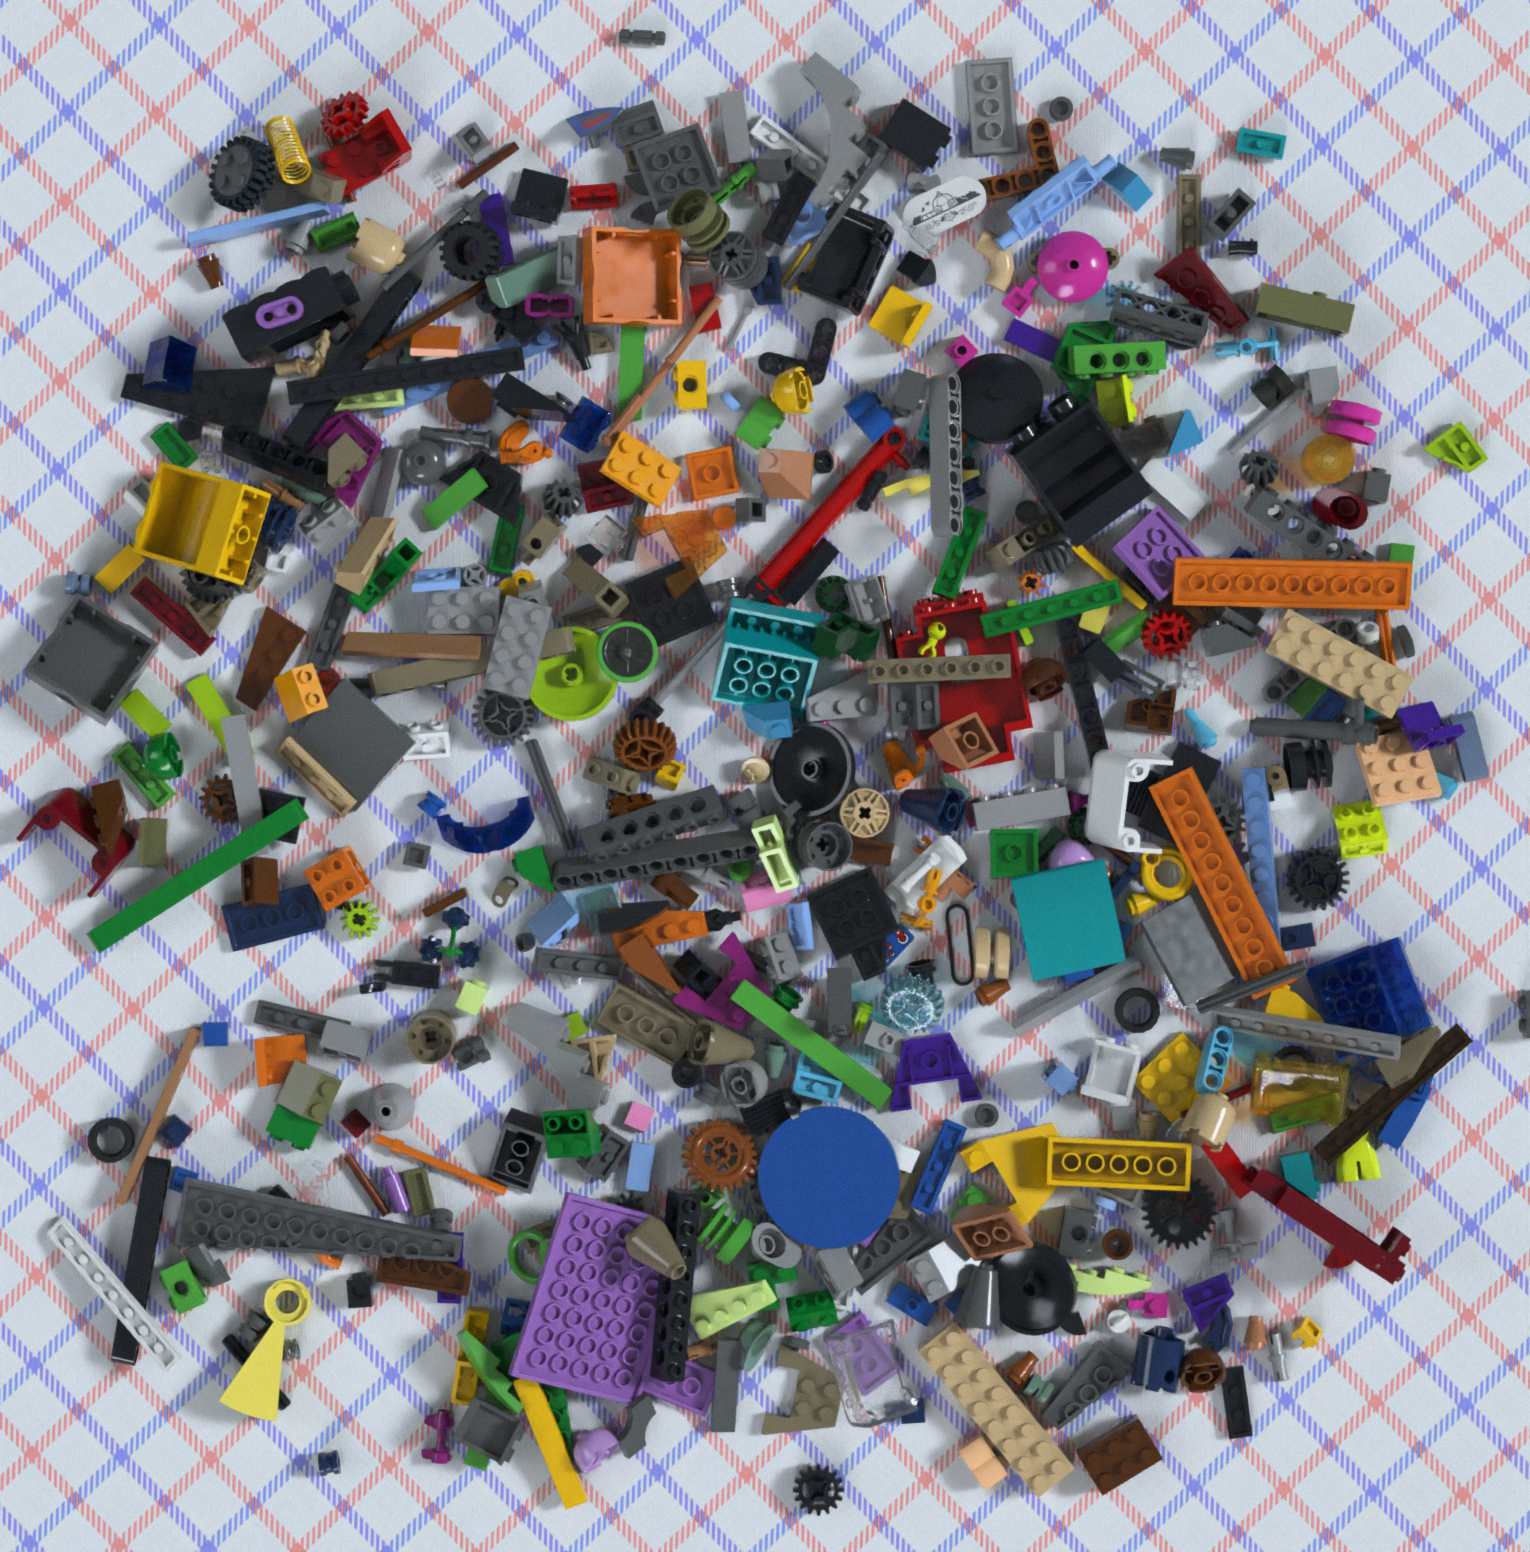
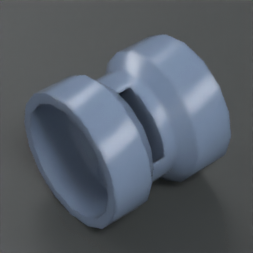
[65,571,93,597]

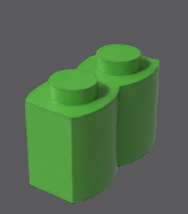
[735,395,786,451]

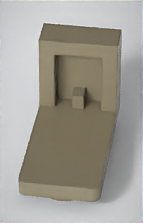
[583,756,641,795]

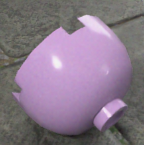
[1046,839,1094,870]
[573,1428,620,1474]

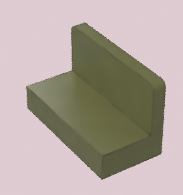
[138,817,168,866]

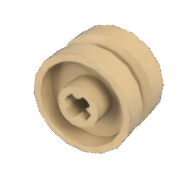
[974,927,1011,979]

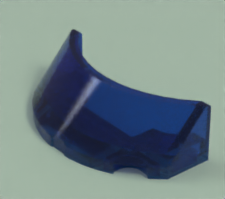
[436,796,535,853]

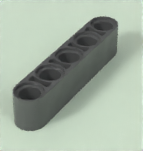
[1261,618,1356,703]

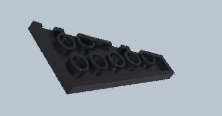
[120,367,276,434]

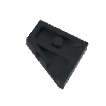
[852,938,886,981]

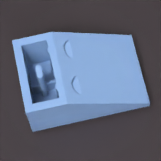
[526,891,580,948]

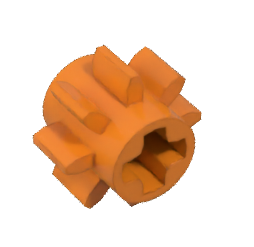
[1017,567,1046,597]

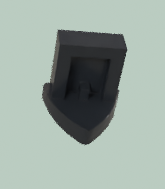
[896,250,936,286]

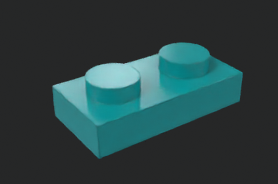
[1235,127,1287,160]

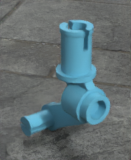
[1213,326,1281,361]

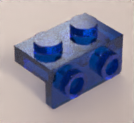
[558,396,612,454]

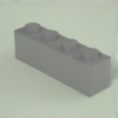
[971,783,1071,831]

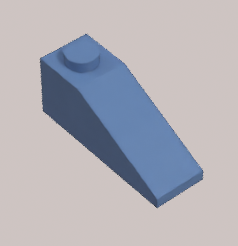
[1040,1058,1079,1096]

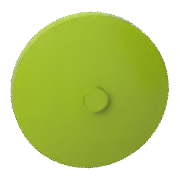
[530,627,618,722]

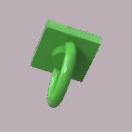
[507,1229,552,1284]

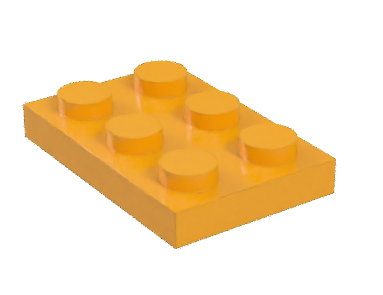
[599,430,682,509]

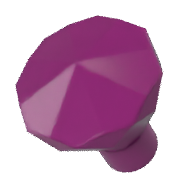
[1067,790,1089,812]

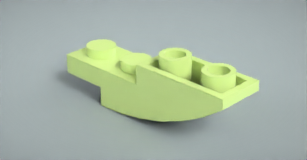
[1068,1262,1152,1295]

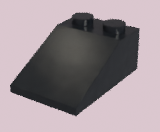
[491,372,577,423]
[487,1107,547,1194]

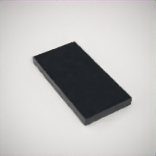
[1138,741,1222,845]

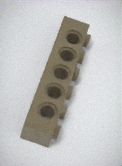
[867,654,1011,684]

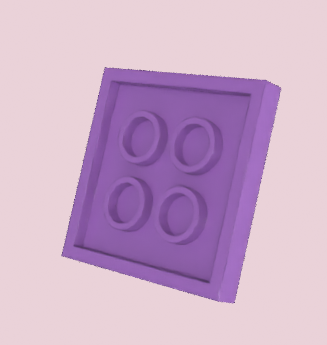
[1112,505,1205,601]

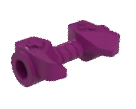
[421,1409,454,1464]

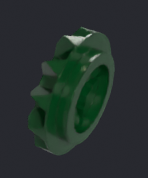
[815,575,850,613]
[1067,807,1094,845]

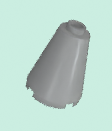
[368,1083,415,1130]

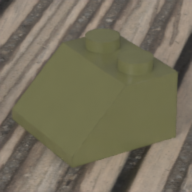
[275,1058,343,1124]

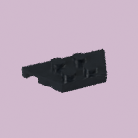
[439,450,523,527]

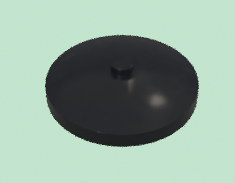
[956,353,1044,444]
[768,722,856,817]
[990,1241,1077,1336]

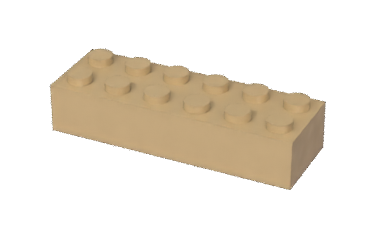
[1263,609,1414,719]

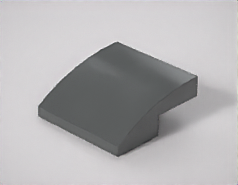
[887,681,940,731]

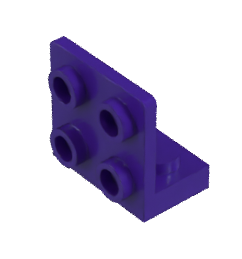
[1395,701,1465,753]

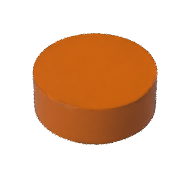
[713,506,736,530]

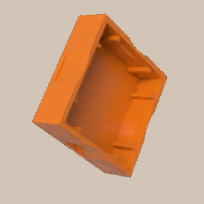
[582,226,682,327]

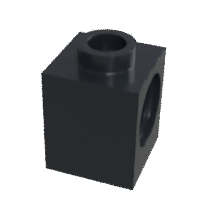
[346,1272,374,1309]

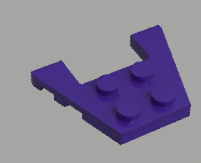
[890,1032,982,1112]

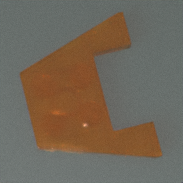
[632,509,728,599]

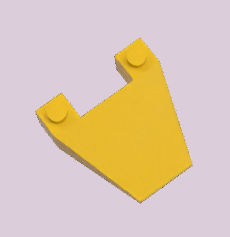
[959,1123,1060,1226]

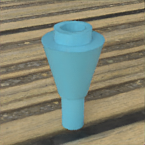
[1184,708,1218,750]

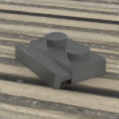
[611,100,664,149]

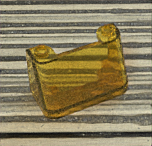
[1249,1052,1351,1126]

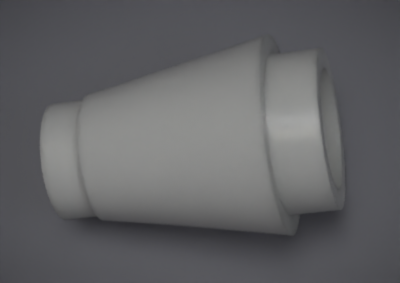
[285,221,314,256]

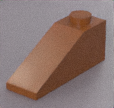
[618,929,683,994]

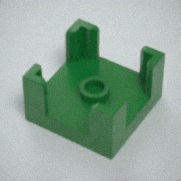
[989,829,1039,880]

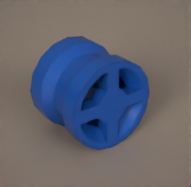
[417,790,447,819]

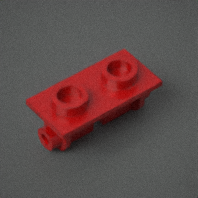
[569,183,618,210]

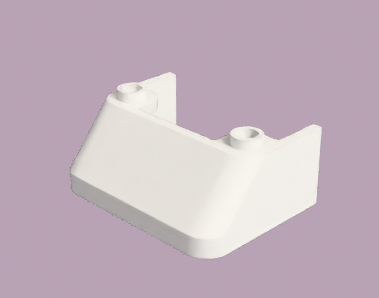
[1084,749,1173,854]

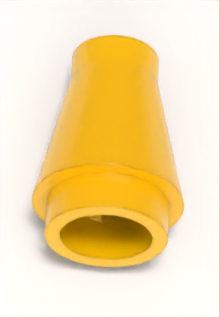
[1124,892,1161,916]

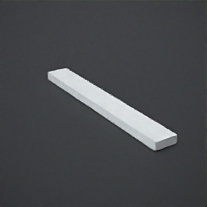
[46,1216,185,1374]

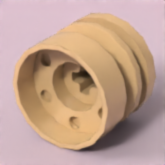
[839,788,890,838]

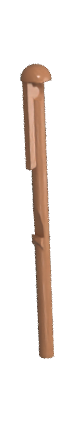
[602,295,723,449]

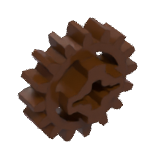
[199,774,239,825]

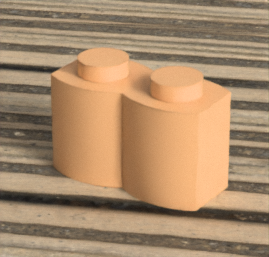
[957,1433,1009,1490]

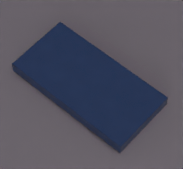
[221,883,325,952]

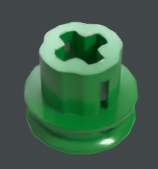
[773,984,804,1012]

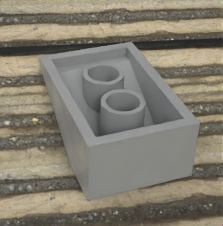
[907,1232,990,1303]

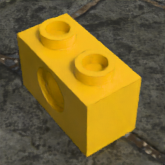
[673,360,708,411]

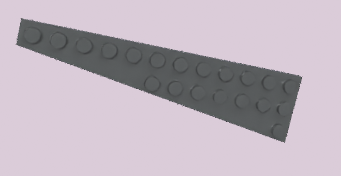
[174,1177,463,1262]

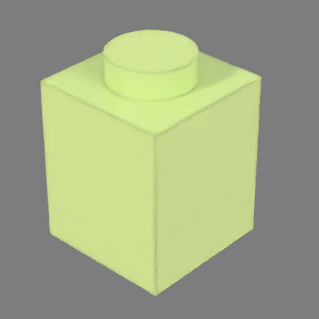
[455,978,489,1016]

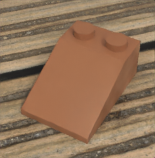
[951,1203,1034,1261]

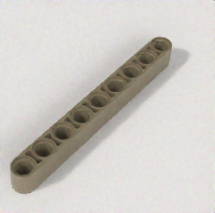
[367,628,577,698]

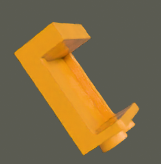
[273,663,328,723]

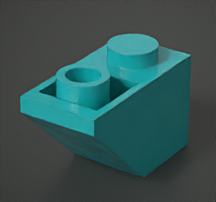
[1278,1150,1320,1199]

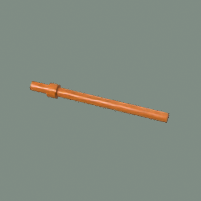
[373,1133,507,1196]

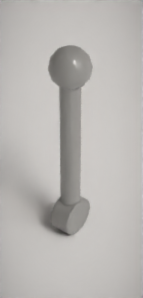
[726,305,753,350]

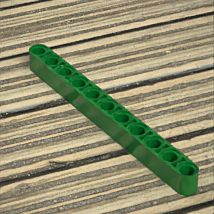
[87,798,309,953]

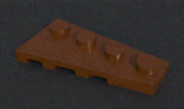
[235,606,307,711]
[375,1256,472,1296]

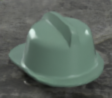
[739,1318,777,1372]

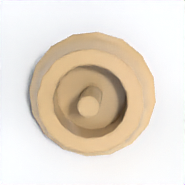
[741,756,770,783]

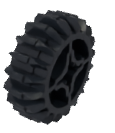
[1285,847,1350,911]

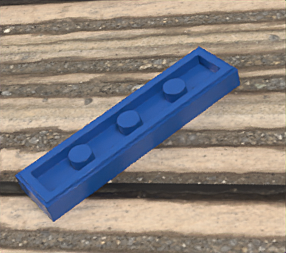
[908,1119,967,1215]

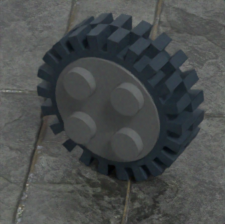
[209,135,276,213]

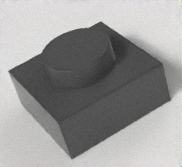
[403,841,431,869]

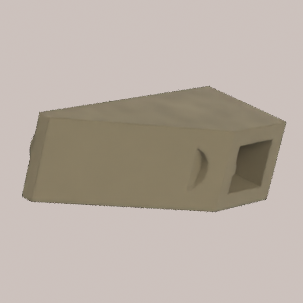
[984,513,1059,574]
[562,556,630,620]
[1375,1025,1441,1089]

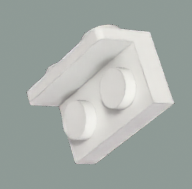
[402,720,451,761]

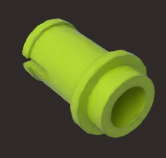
[852,1000,874,1032]

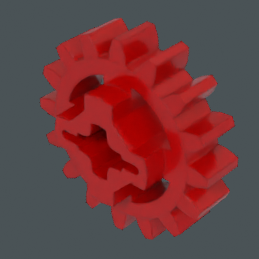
[320,91,370,140]
[1140,609,1193,660]

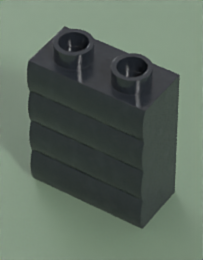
[222,267,361,366]
[1004,392,1153,548]

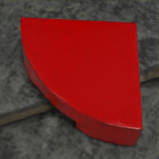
[1323,1247,1354,1269]

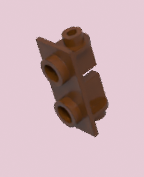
[605,792,657,820]

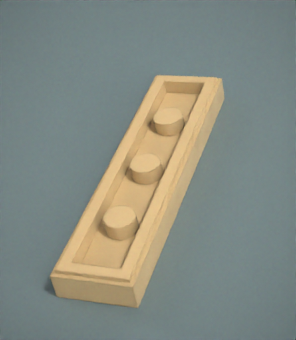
[276,736,358,818]

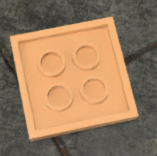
[1354,731,1443,808]

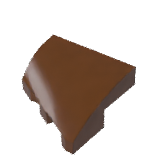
[1124,687,1177,736]

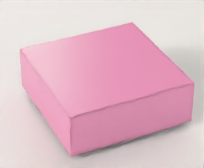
[624,1101,655,1132]

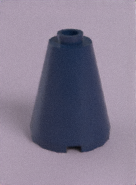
[899,788,966,836]

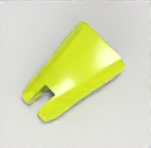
[1336,1115,1382,1183]

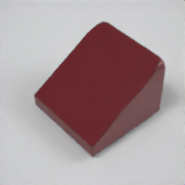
[341,1108,371,1138]

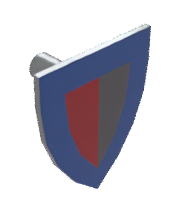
[566,107,623,149]

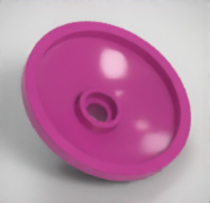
[1037,231,1108,303]

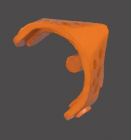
[498,420,553,464]
[882,741,928,791]

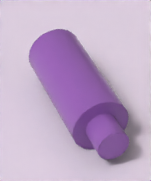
[382,1165,411,1214]

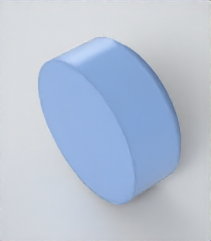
[720,389,743,411]
[1092,1195,1117,1211]

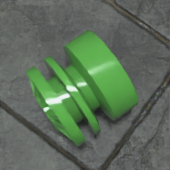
[697,1202,756,1266]

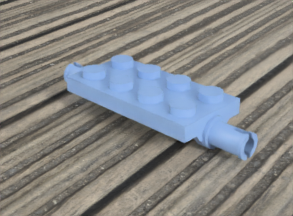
[995,154,1118,251]

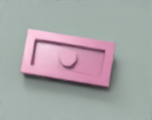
[739,870,792,912]

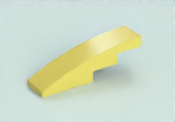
[882,470,980,498]

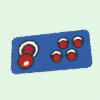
[886,924,914,967]

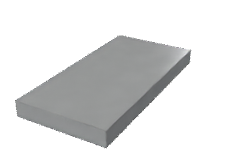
[965,57,1019,156]

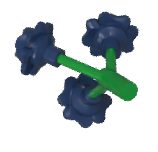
[419,907,480,969]

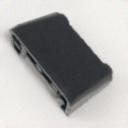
[797,202,894,316]

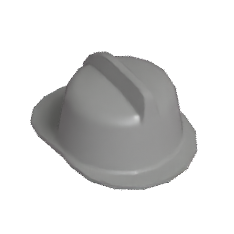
[749,1222,802,1268]

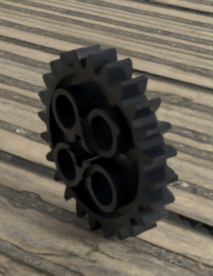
[179,556,254,604]
[1140,1174,1218,1250]

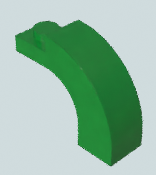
[348,537,423,615]

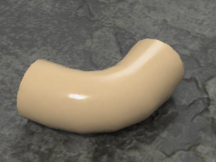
[974,229,1015,293]

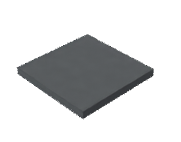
[1139,889,1240,1007]

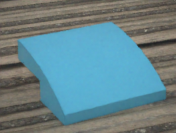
[792,1051,843,1104]

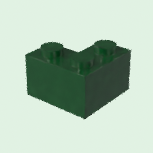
[812,612,881,662]

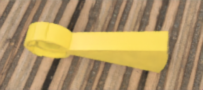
[219,1278,311,1421]

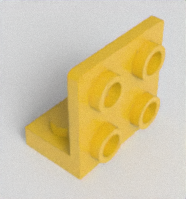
[869,285,933,350]

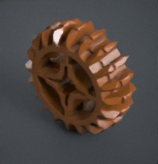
[613,717,677,773]

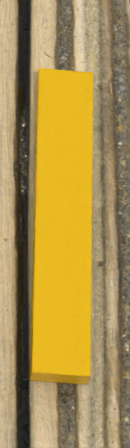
[513,1378,588,1510]

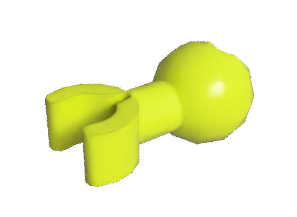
[918,622,946,657]

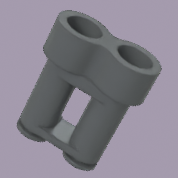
[451,1034,491,1071]

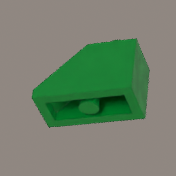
[511,845,556,892]

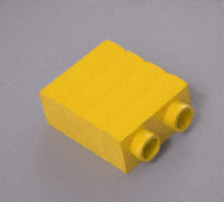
[132,461,271,585]

